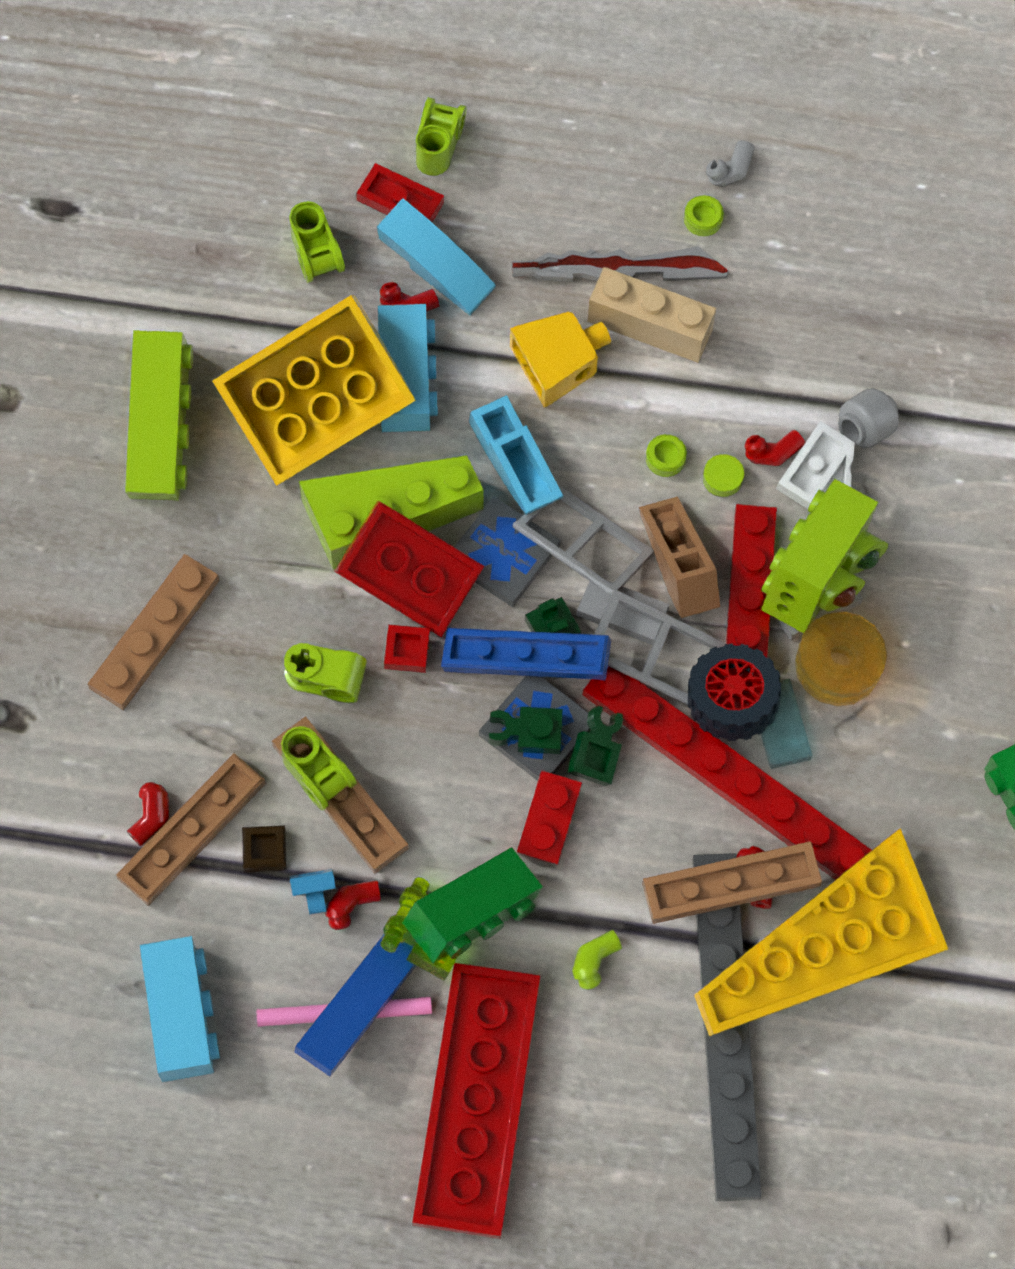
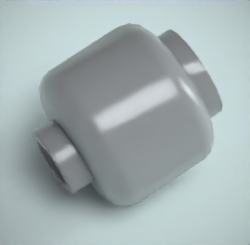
[838,388,899,448]

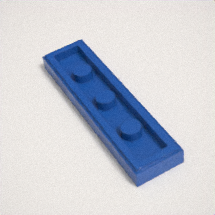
[441,628,611,680]
[294,917,425,1077]

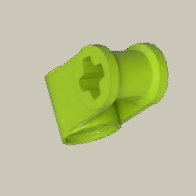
[415,97,467,176]
[289,201,345,283]
[284,643,367,703]
[281,726,357,811]

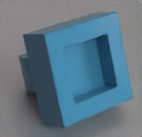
[290,869,336,915]

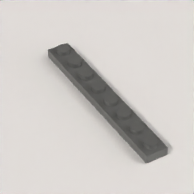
[692,853,761,1201]

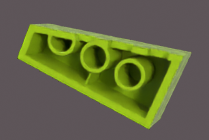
[125,330,193,501]
[299,455,484,570]

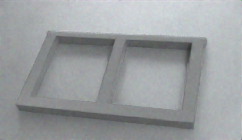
[513,484,654,596]
[594,589,726,705]

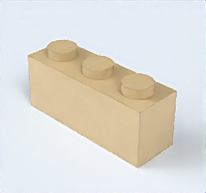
[587,267,716,363]

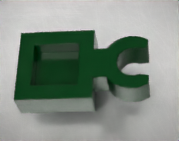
[567,706,623,786]
[489,707,563,754]

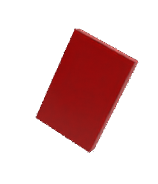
[334,501,484,637]

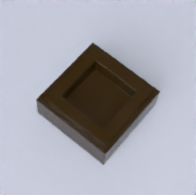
[242,825,287,873]

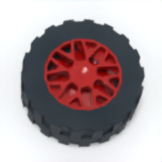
[687,643,782,741]

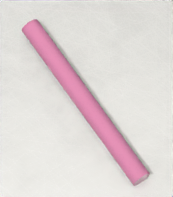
[256,997,432,1027]

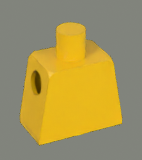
[510,312,611,408]

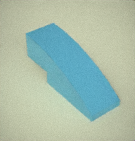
[377,198,496,315]
[469,395,563,515]

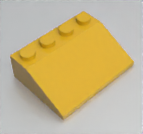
[212,295,416,486]

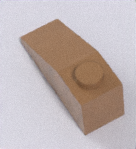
[639,496,721,618]

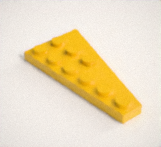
[694,828,948,1037]

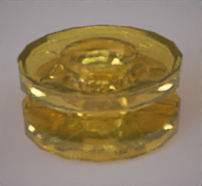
[794,612,887,707]

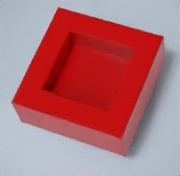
[384,624,430,673]

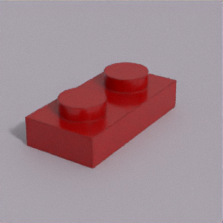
[356,163,444,222]
[517,770,583,865]

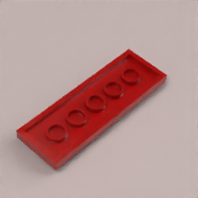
[412,962,540,1239]

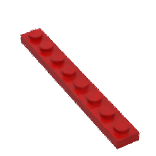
[582,666,872,880]

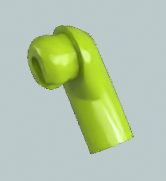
[572,930,622,990]

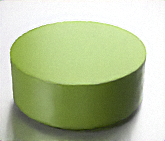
[684,195,724,236]
[646,434,687,477]
[703,454,744,497]

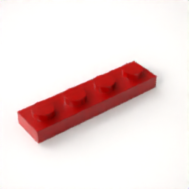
[726,504,777,658]

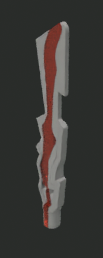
[512,246,729,282]

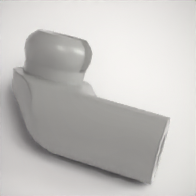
[706,140,755,187]

